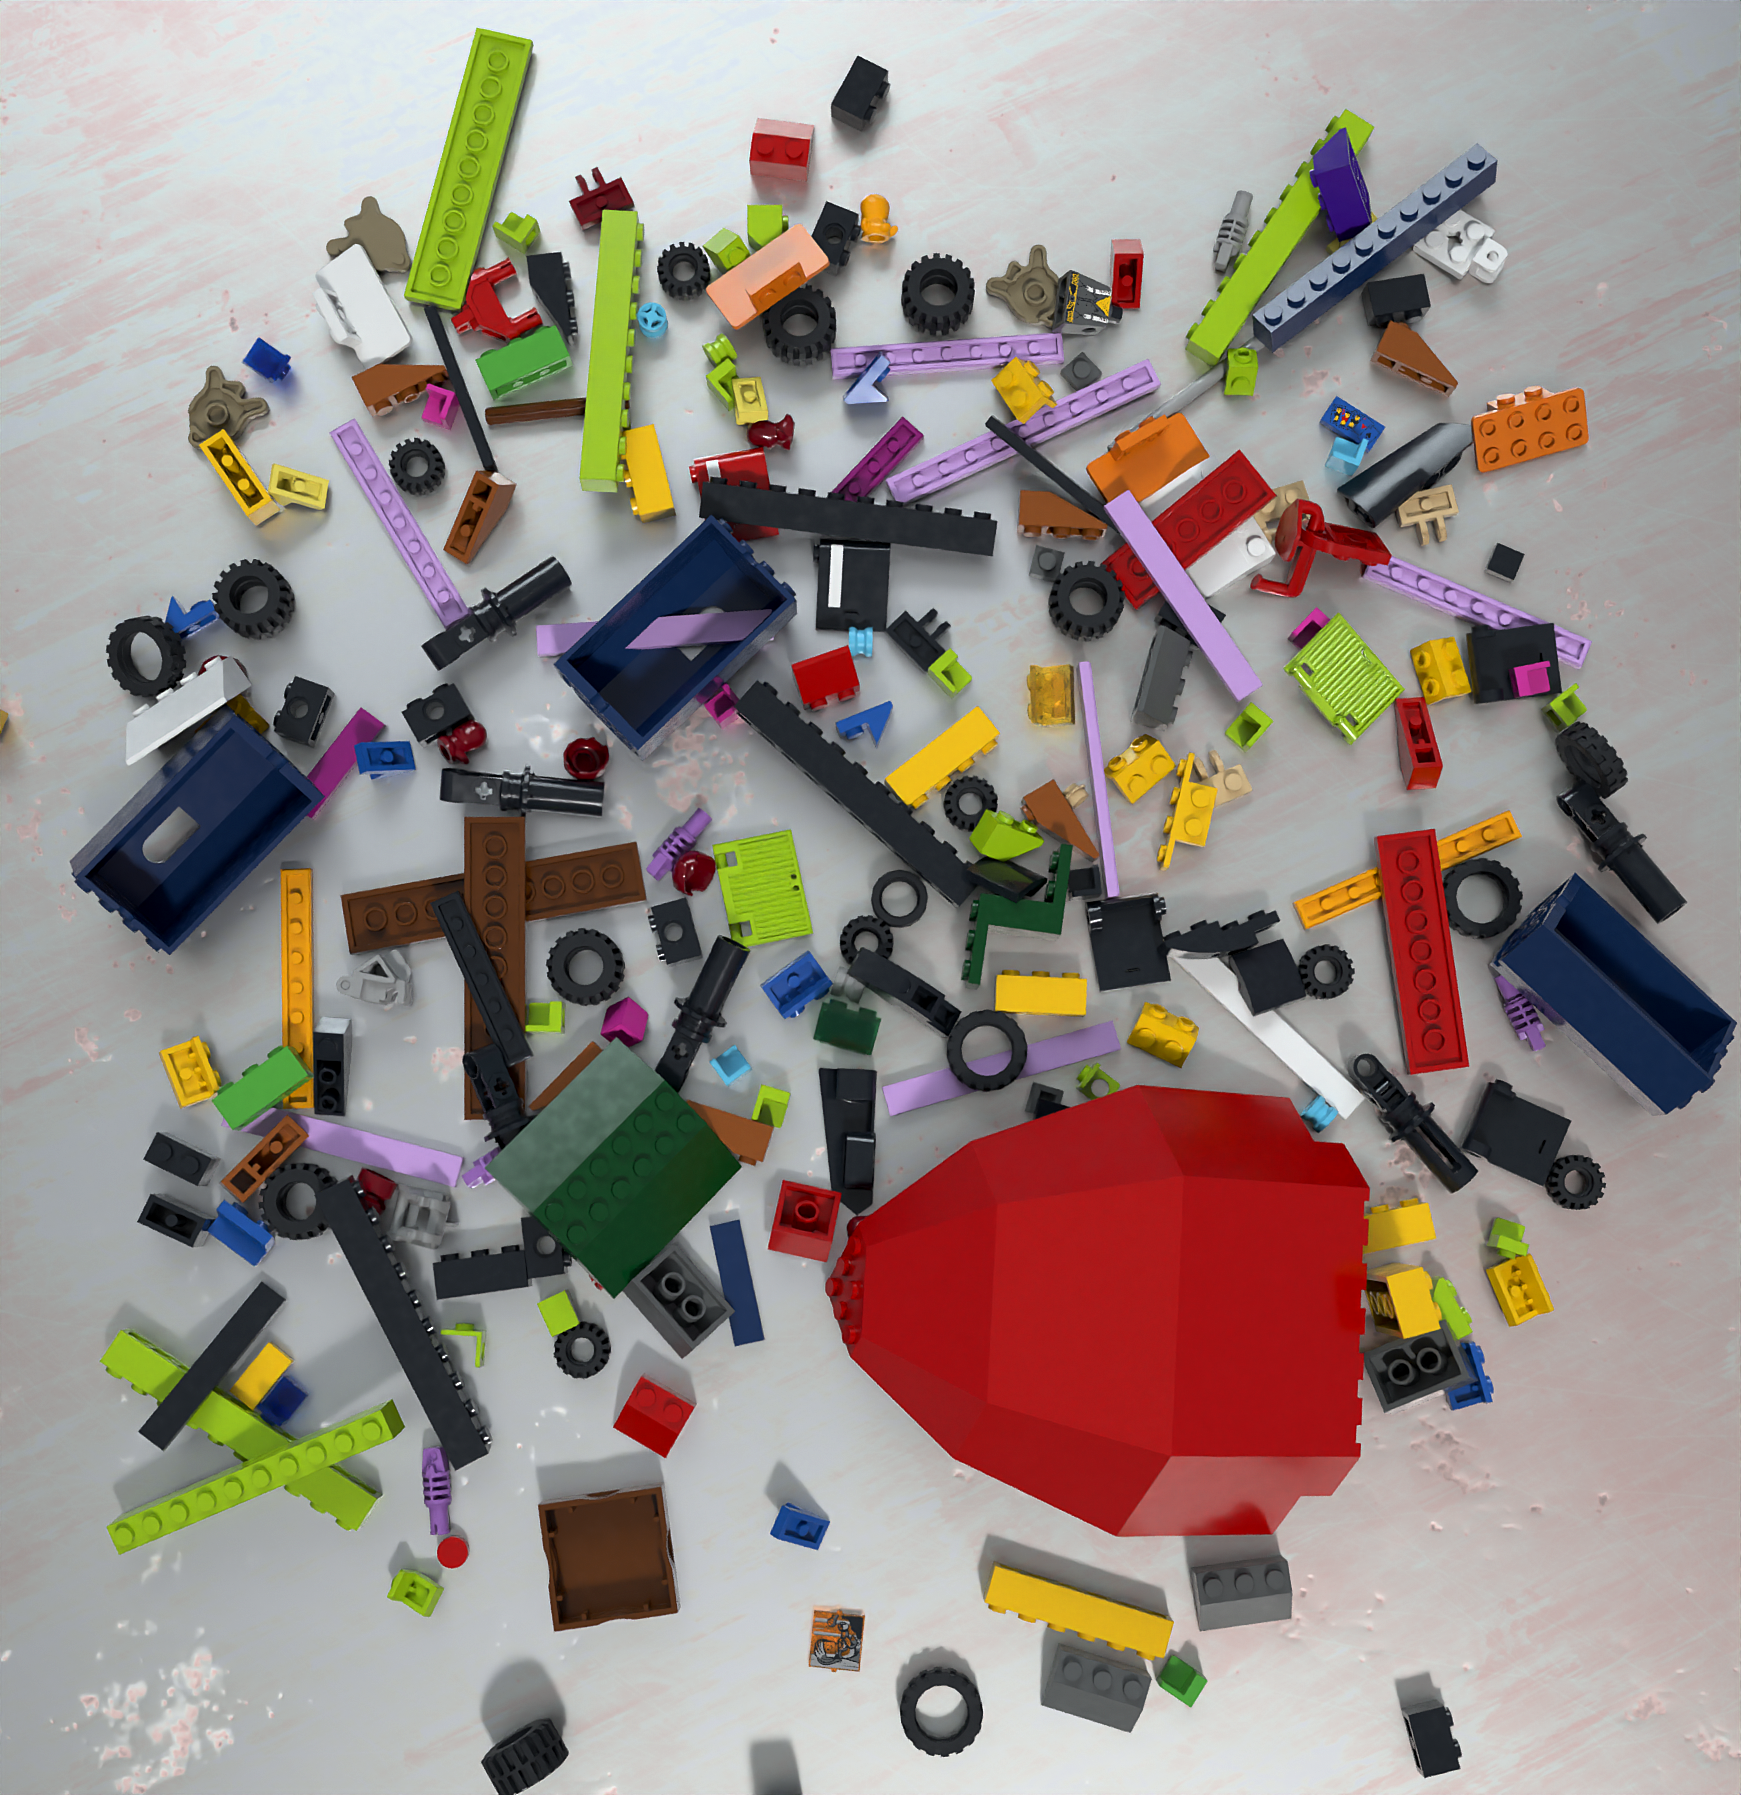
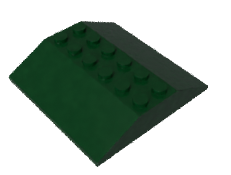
[484,1037,742,1299]

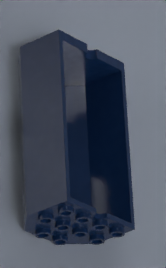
[553,515,797,761]
[69,703,325,955]
[1490,873,1737,1116]

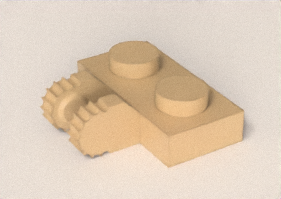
[1395,484,1459,546]
[1193,750,1253,809]

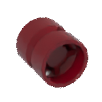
[356,1167,398,1219]

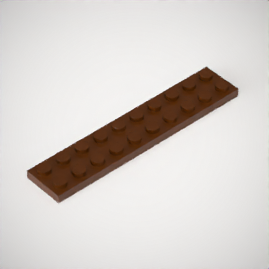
[464,817,527,1120]
[340,842,647,955]

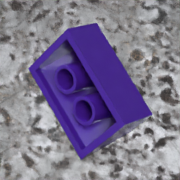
[1310,127,1372,242]

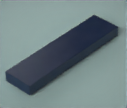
[709,1219,765,1346]

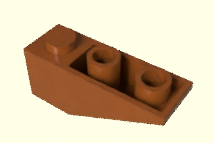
[351,364,450,417]
[1017,490,1108,540]

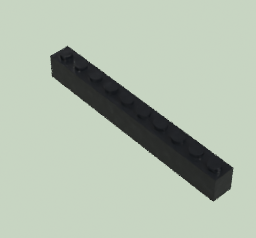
[699,476,998,556]
[732,680,978,908]
[314,1175,493,1471]

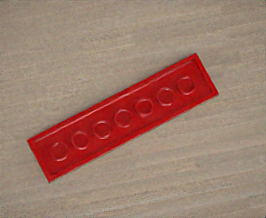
[1373,829,1469,1075]

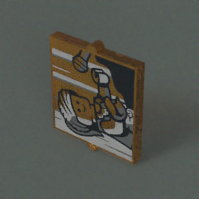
[809,1609,865,1672]

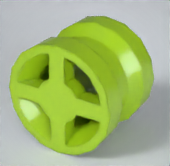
[702,333,738,368]

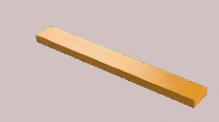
[1292,810,1522,930]
[280,868,315,1109]

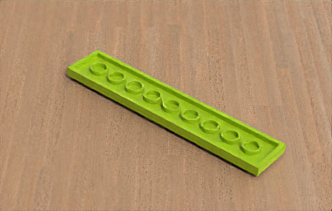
[404,27,534,313]

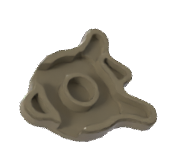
[326,196,411,273]
[986,245,1059,328]
[188,366,269,450]

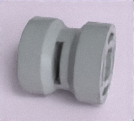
[830,966,865,1004]

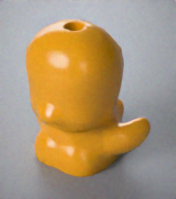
[860,194,898,244]

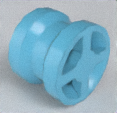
[637,302,668,338]
[849,627,873,657]
[1300,1095,1339,1133]

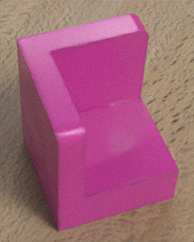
[421,384,460,430]
[1287,607,1330,650]
[1508,661,1550,698]
[704,683,739,730]
[600,997,648,1047]

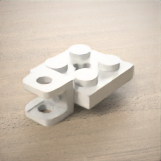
[1412,209,1508,283]

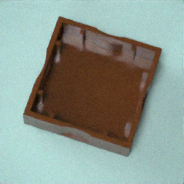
[538,1482,681,1632]

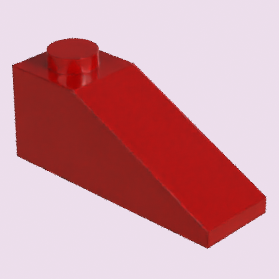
[1394,697,1443,790]

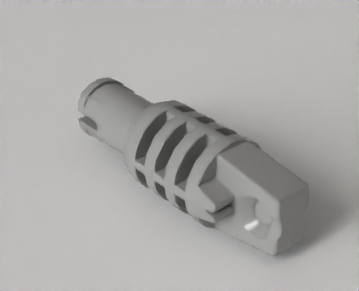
[1213,190,1253,272]

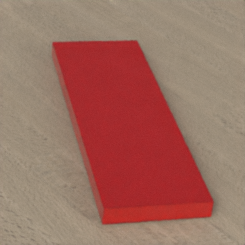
[1100,449,1277,610]

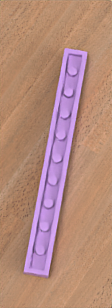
[886,359,1161,506]

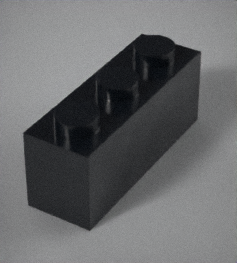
[433,1244,532,1300]

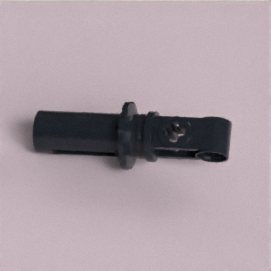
[421,555,572,671]
[439,764,605,818]
[1556,779,1687,924]
[654,935,751,1093]
[462,1043,537,1150]
[1347,1054,1478,1194]

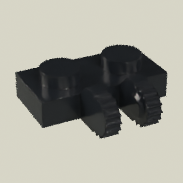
[884,608,951,675]

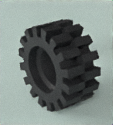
[657,242,711,301]
[389,438,445,496]
[943,775,998,832]
[840,915,894,965]
[1297,944,1355,1000]
[1545,1155,1606,1210]
[553,1321,611,1379]

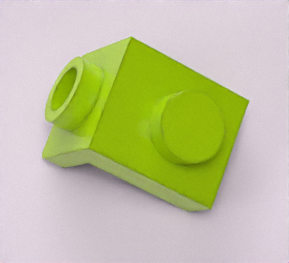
[1223,348,1258,396]
[1487,1218,1529,1260]
[387,1569,444,1617]

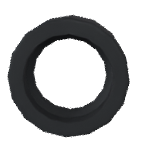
[871,870,928,928]

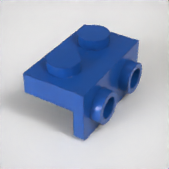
[760,950,833,1019]
[208,1200,275,1267]
[1446,1340,1494,1411]

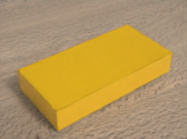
[229,1342,294,1410]

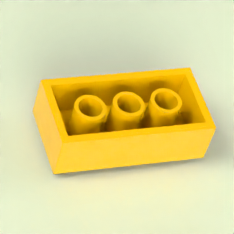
[1364,1262,1442,1339]

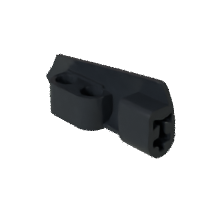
[1337,423,1473,528]
[819,1068,877,1215]

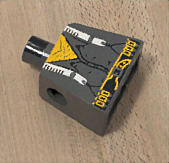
[1052,270,1123,335]

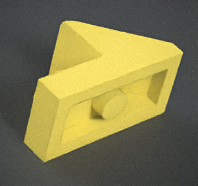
[732,377,768,425]
[268,463,329,510]

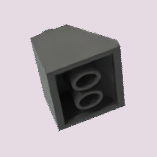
[1130,625,1193,731]
[622,1243,735,1359]
[1364,1319,1478,1415]
[1190,1555,1292,1631]
[1041,1643,1152,1733]

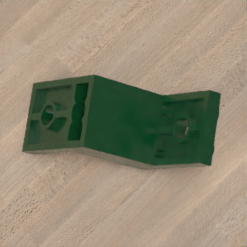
[961,844,1073,990]

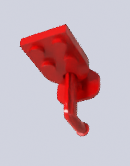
[1250,498,1392,598]

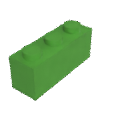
[475,325,573,400]
[211,1045,314,1131]

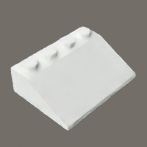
[1139,455,1276,600]
[125,656,252,766]

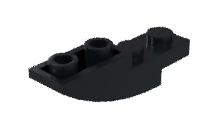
[1157,910,1280,959]
[847,947,962,1037]

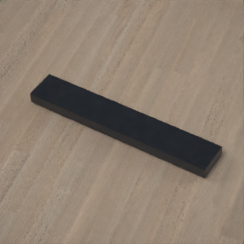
[424,305,498,472]
[985,415,1121,535]
[430,891,534,1068]
[138,1281,286,1452]

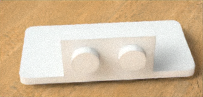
[312,244,413,370]

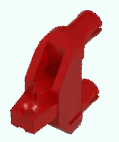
[451,257,543,343]

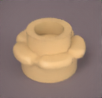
[1062,783,1089,810]

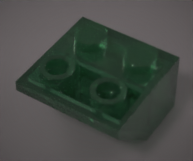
[813,999,881,1057]

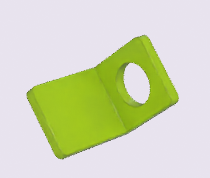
[1076,1063,1120,1100]
[441,1323,487,1368]

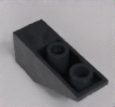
[526,252,578,346]
[313,1017,352,1116]

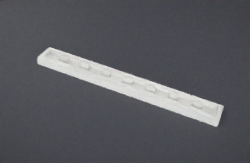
[1171,957,1366,1120]

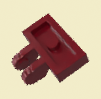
[569,167,635,231]

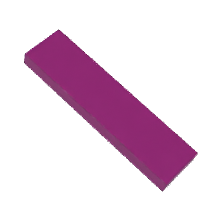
[832,416,924,501]
[307,707,386,820]

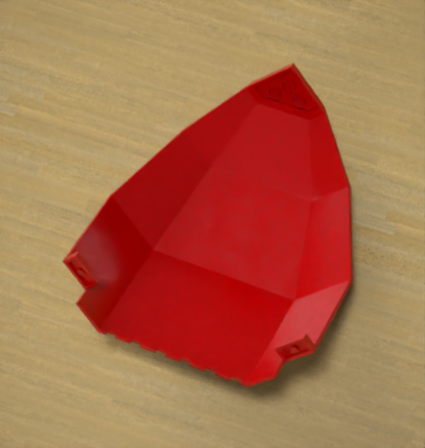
[825,1085,1370,1537]

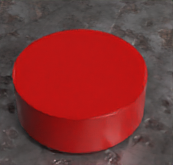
[437,1535,470,1569]

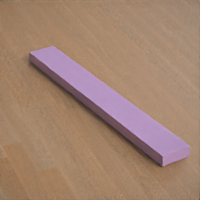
[831,333,1064,380]
[329,418,470,630]
[1103,490,1263,703]
[1362,556,1592,670]
[536,609,774,657]
[1076,661,1120,899]
[882,1020,1121,1116]
[221,1107,464,1187]

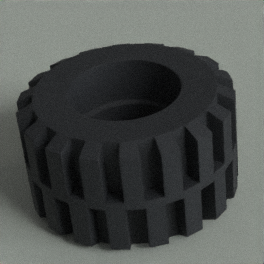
[901,253,975,336]
[763,284,836,366]
[212,559,295,640]
[1048,561,1125,641]
[546,928,625,1006]
[258,1163,338,1240]
[481,1718,569,1795]

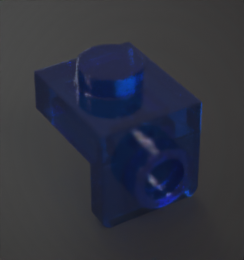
[241,337,291,383]
[256,1375,310,1426]

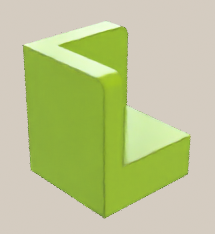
[492,212,541,254]
[706,358,739,412]
[928,648,972,699]
[1541,683,1587,732]
[1225,702,1273,752]
[525,1001,566,1034]
[751,1084,791,1128]
[537,1289,580,1337]

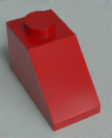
[1110,239,1144,308]

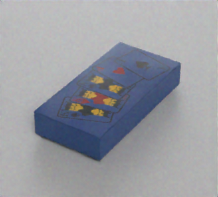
[1319,396,1385,453]

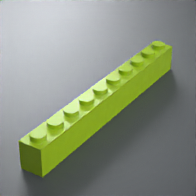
[1185,109,1374,367]
[579,210,644,493]
[100,1328,383,1531]
[106,1399,405,1555]

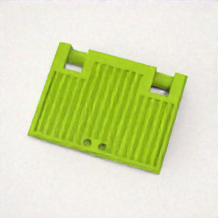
[1283,613,1405,745]
[712,829,813,947]

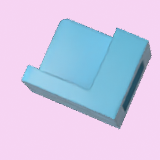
[1325,437,1369,477]
[709,1045,753,1087]

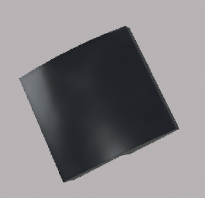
[966,856,1048,903]
[1228,939,1306,1017]

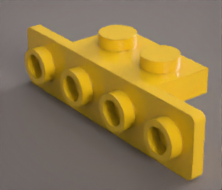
[1156,752,1218,871]

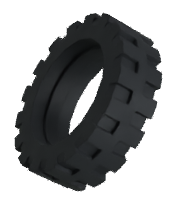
[106,615,186,697]
[1555,721,1628,799]
[1443,858,1523,939]
[947,1009,1028,1092]
[900,1667,983,1757]

